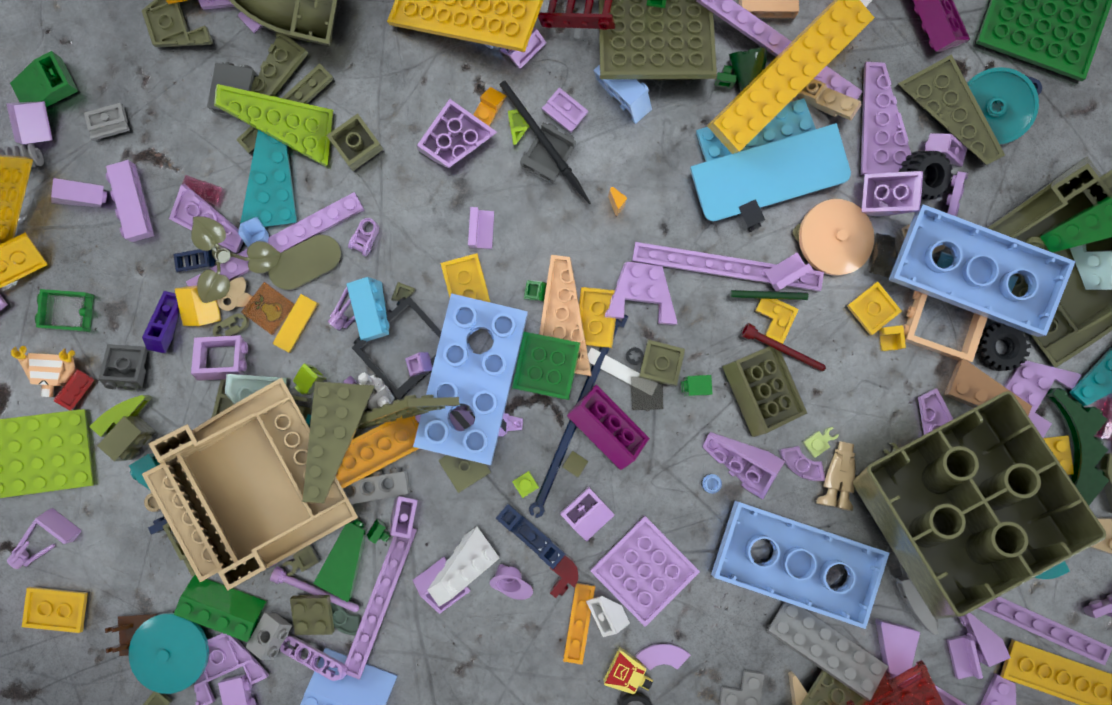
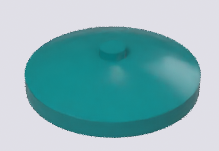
[967,67,1039,145]
[129,613,209,694]

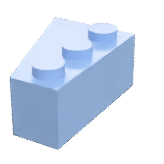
[593,65,652,124]

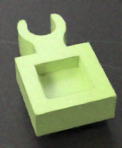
[802,427,839,458]

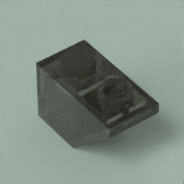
[869,233,897,277]

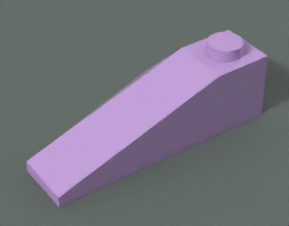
[703,432,785,499]

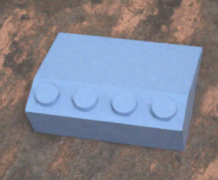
[300,648,398,705]

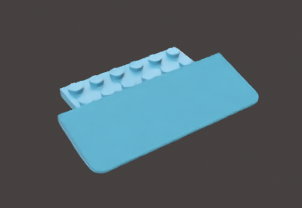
[690,98,851,221]

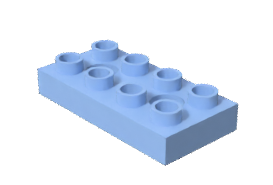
[889,204,1076,337]
[413,293,528,465]
[711,501,889,629]

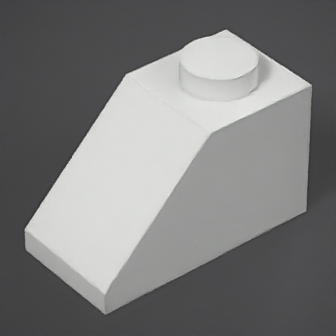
[586,596,630,637]

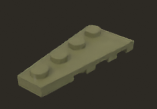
[251,33,308,96]

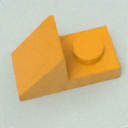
[473,87,507,127]

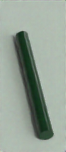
[730,290,809,300]

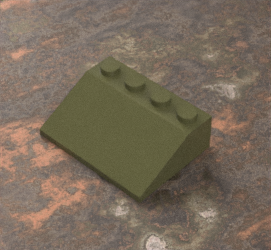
[722,346,807,437]

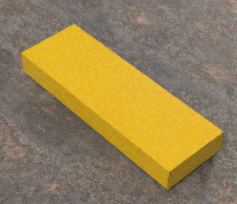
[272,294,319,353]

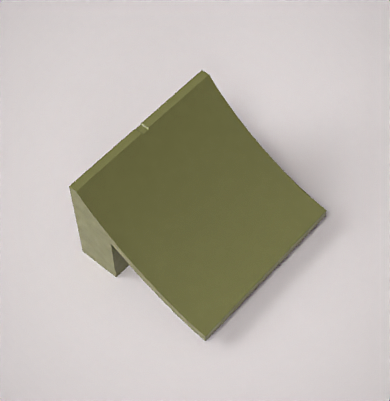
[987,156,1112,368]

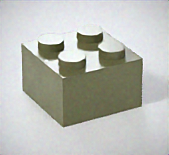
[326,113,384,171]
[97,416,156,462]

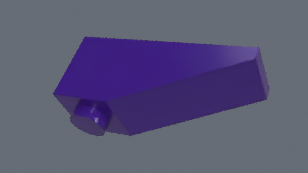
[142,291,179,354]

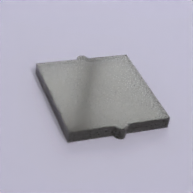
[631,376,663,412]

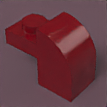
[550,553,578,598]

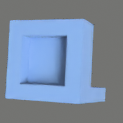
[238,217,269,247]

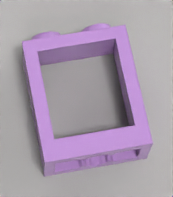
[191,335,248,381]

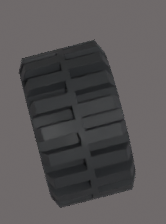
[899,151,953,200]

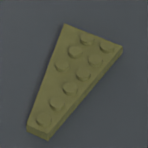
[357,395,460,429]

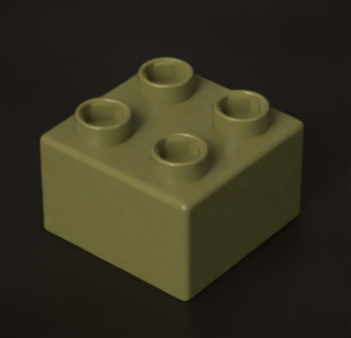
[853,391,1106,619]

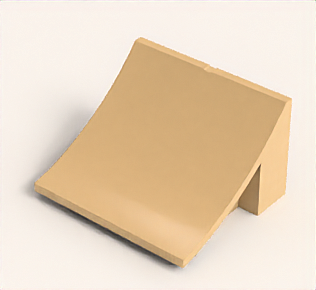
[142,378,358,591]

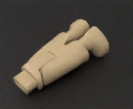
[816,441,855,511]

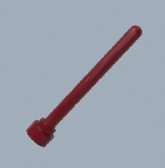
[741,323,826,371]

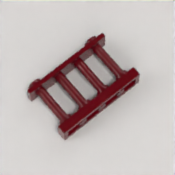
[538,0,615,30]

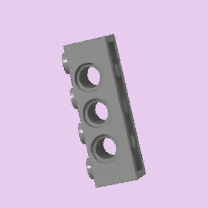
[343,467,411,504]

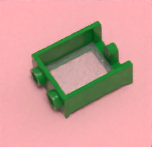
[35,289,94,332]

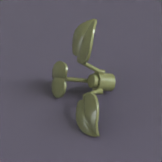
[191,216,280,303]

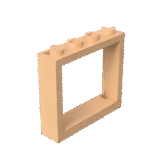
[903,290,987,362]

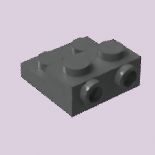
[98,344,148,391]

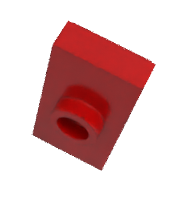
[53,368,95,411]

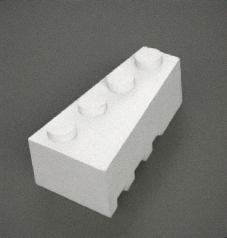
[428,527,499,606]

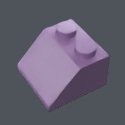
[413,557,471,614]

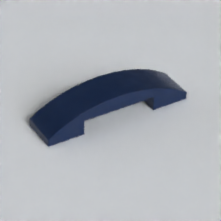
[495,504,566,570]

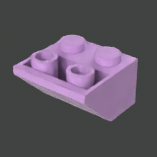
[560,486,614,541]

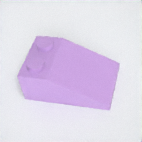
[862,171,923,216]

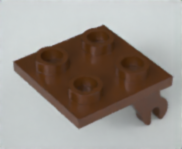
[105,613,158,656]

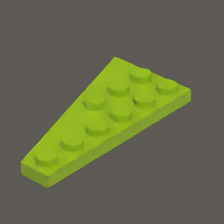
[214,84,333,167]

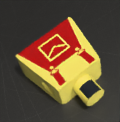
[603,647,653,694]

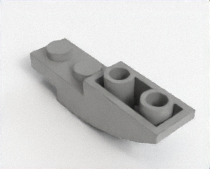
[896,561,939,635]

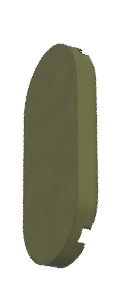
[268,235,342,290]

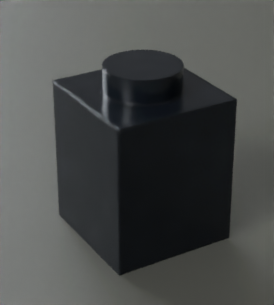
[738,199,765,231]

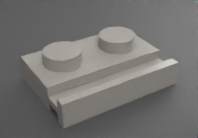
[84,103,130,141]

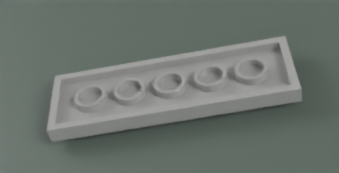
[767,602,888,701]

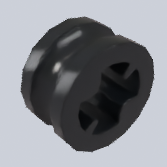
[626,347,644,365]

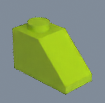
[293,363,326,395]

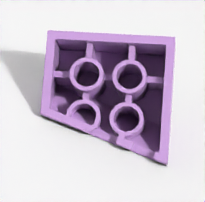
[417,99,497,168]

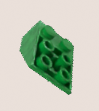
[10,51,78,107]

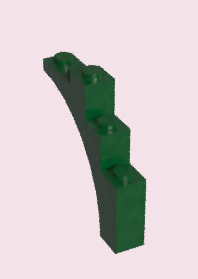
[1045,388,1109,506]

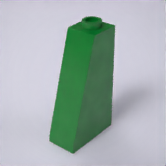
[313,519,368,602]

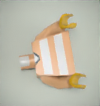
[11,346,76,397]

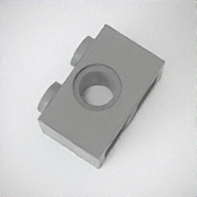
[246,612,292,660]

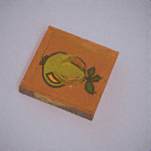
[241,282,295,335]

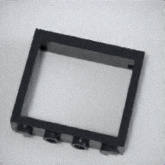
[352,296,442,399]

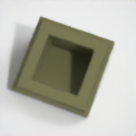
[562,451,588,477]

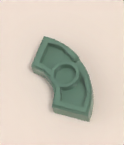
[331,602,361,636]

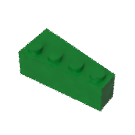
[1040,195,1112,253]

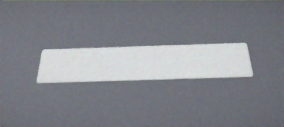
[588,348,658,395]

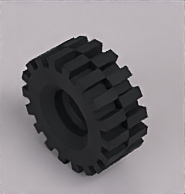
[976,323,1031,371]

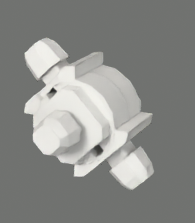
[358,372,395,410]

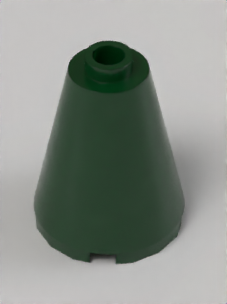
[729,48,767,91]

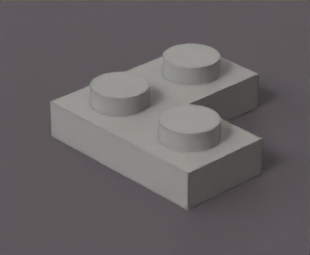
[719,670,764,705]

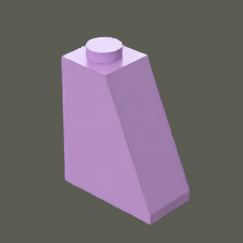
[51,178,107,207]
[876,618,920,679]

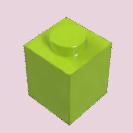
[512,470,539,498]

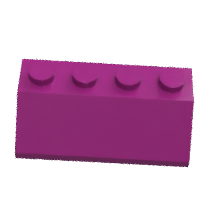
[913,0,970,52]
[567,384,650,470]

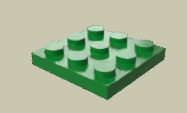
[512,332,581,400]

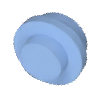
[702,474,722,494]

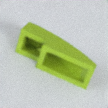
[89,395,152,437]

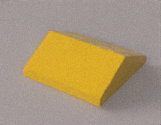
[175,285,222,326]

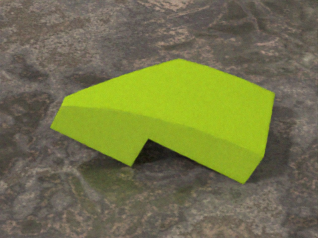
[508,109,529,145]

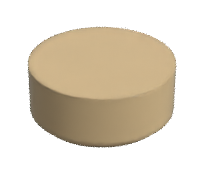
[144,493,161,512]

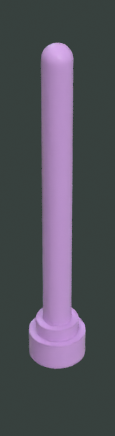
[270,566,359,612]

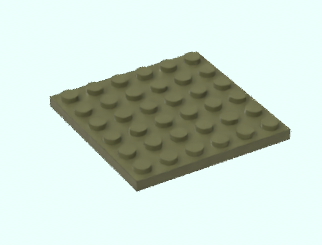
[598,0,717,79]

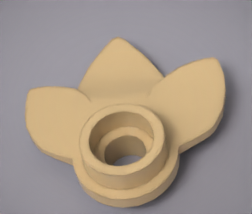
[217,277,252,311]

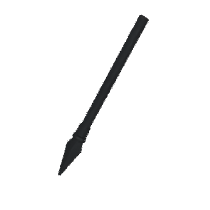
[499,80,591,204]

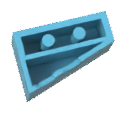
[346,277,389,341]

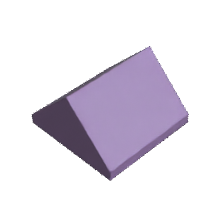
[6,101,53,144]

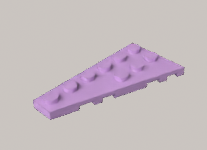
[861,62,911,175]

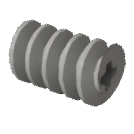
[0,143,44,168]

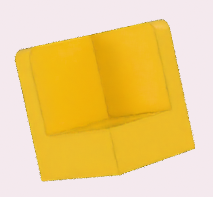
[879,325,906,351]

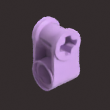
[348,218,380,256]

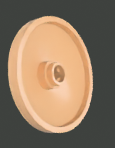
[799,199,874,276]

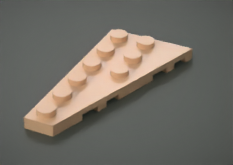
[539,255,592,376]

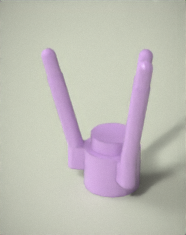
[328,287,355,331]
[7,521,55,569]

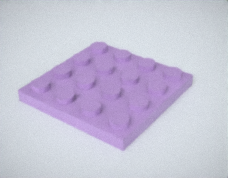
[590,516,700,627]

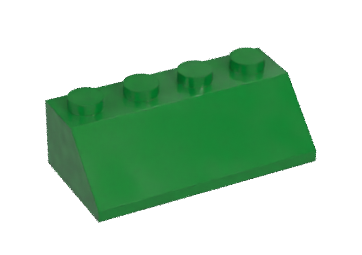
[174,575,267,642]

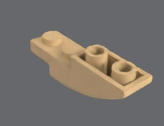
[796,79,861,120]

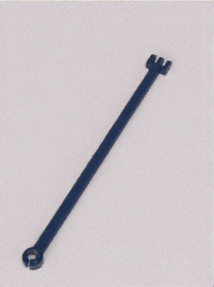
[529,315,628,518]

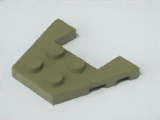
[141,0,213,47]

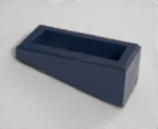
[173,248,216,273]

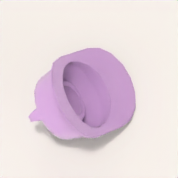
[490,564,533,600]

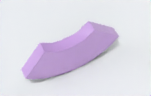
[779,446,825,481]
[635,644,691,670]

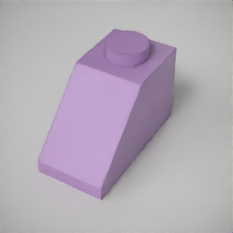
[925,133,967,166]
[390,496,418,539]

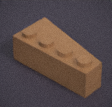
[944,358,1032,416]

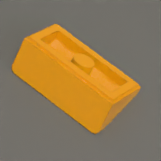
[608,187,627,216]

